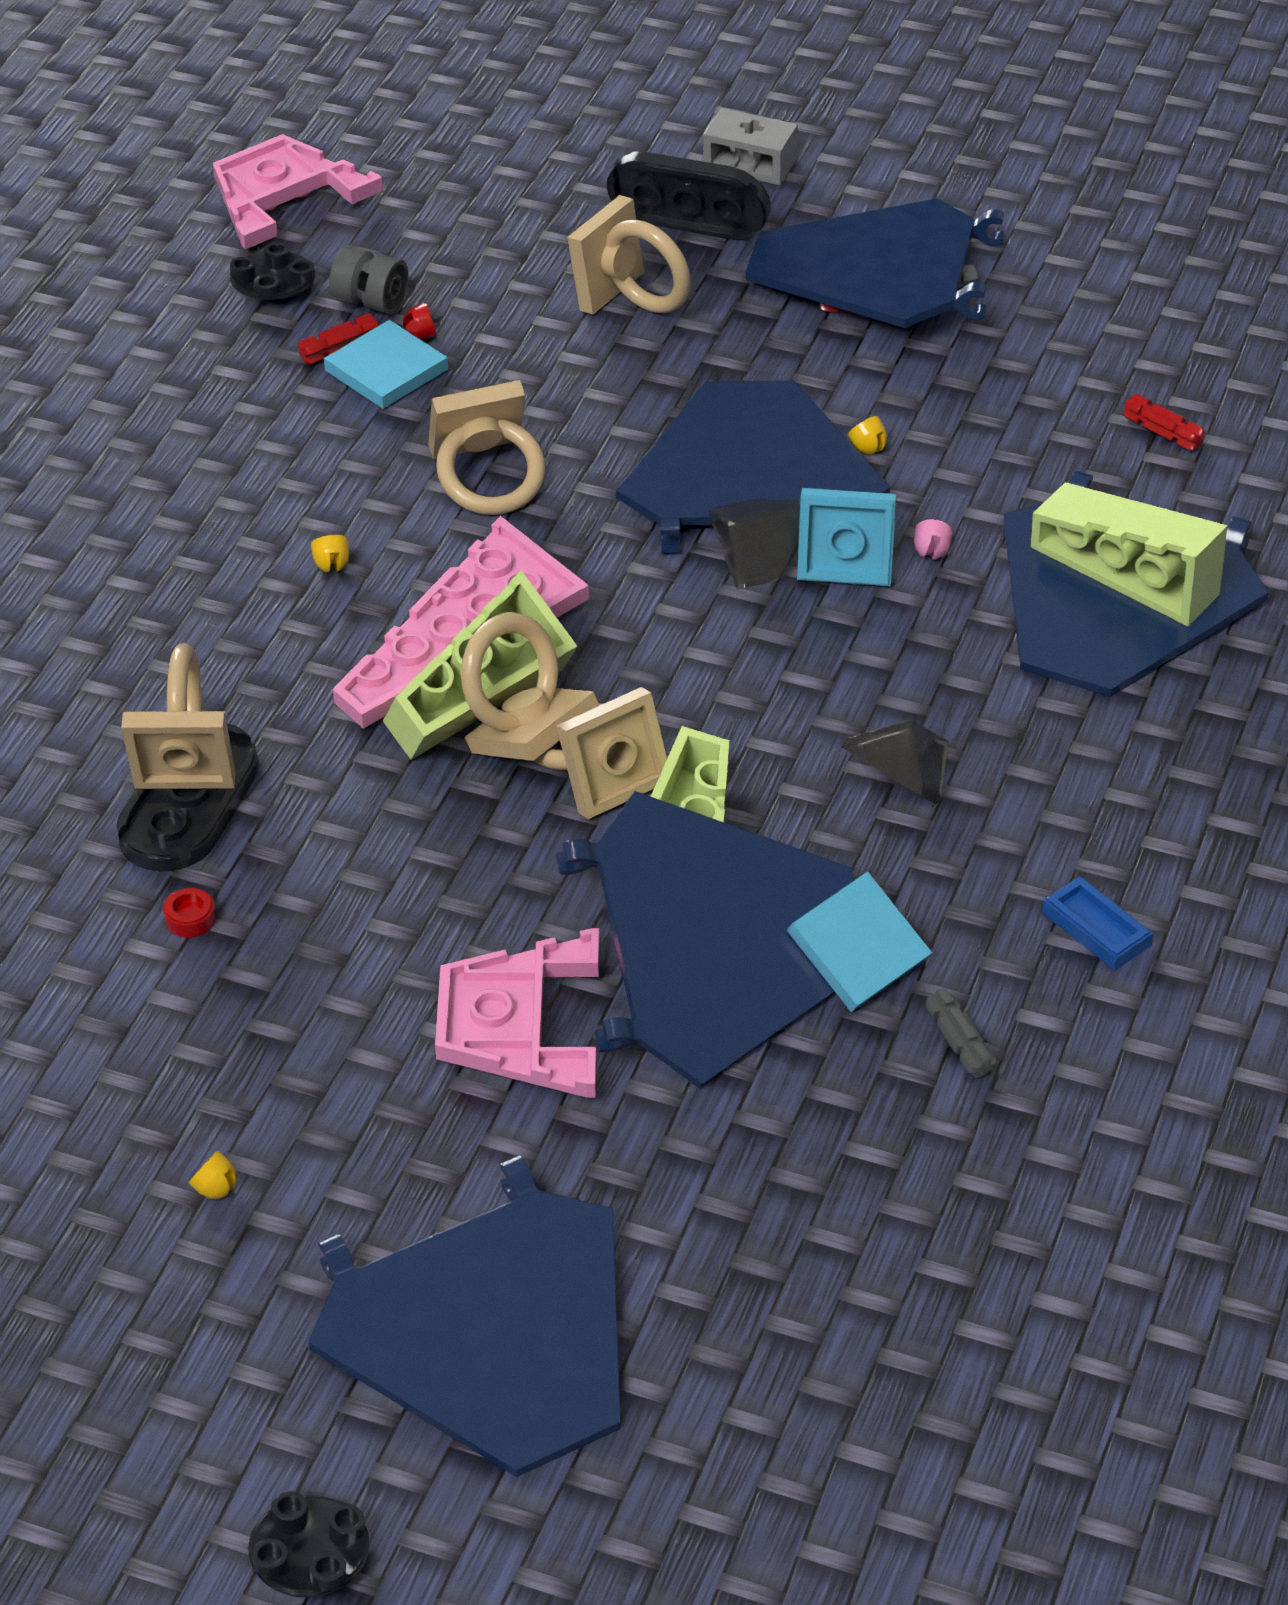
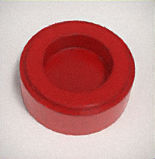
[163,888,216,938]

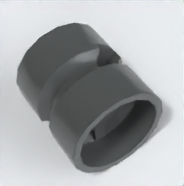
[329,246,409,315]

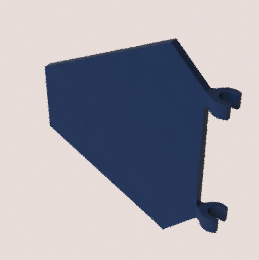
[746,198,1004,328]
[616,380,891,553]
[1003,471,1269,697]
[556,791,854,1088]
[308,1155,621,1477]

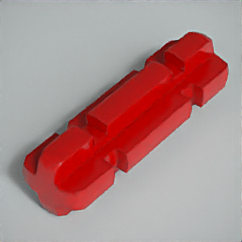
[298,314,379,365]
[1123,394,1205,451]

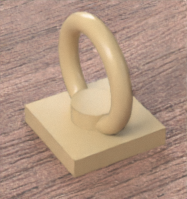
[567,195,691,315]
[428,380,545,515]
[461,613,600,761]
[121,643,236,789]
[534,687,667,819]

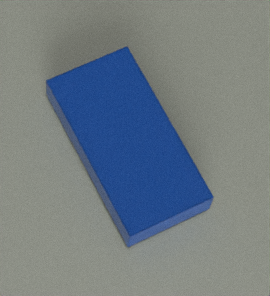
[1042,876,1153,970]

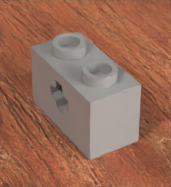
[703,107,798,185]

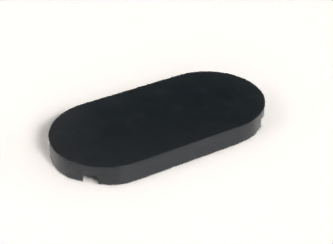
[607,151,771,240]
[116,723,259,871]

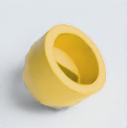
[848,416,888,455]
[311,535,350,572]
[188,1150,237,1199]

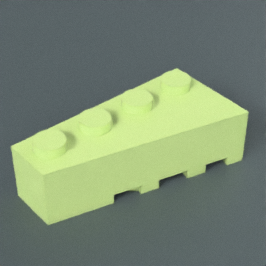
[1031,482,1228,626]
[383,570,577,760]
[651,726,729,822]

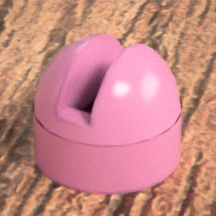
[914,519,952,560]

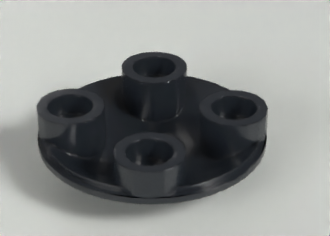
[230,242,315,300]
[248,1491,369,1598]

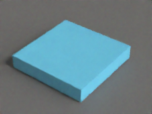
[324,320,448,409]
[797,488,897,586]
[787,872,932,1013]

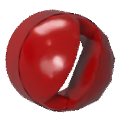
[403,302,438,340]

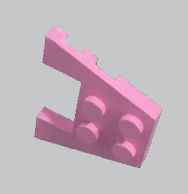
[213,134,383,249]
[435,928,600,1098]

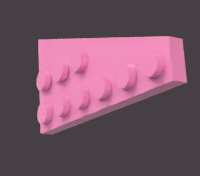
[333,516,589,729]

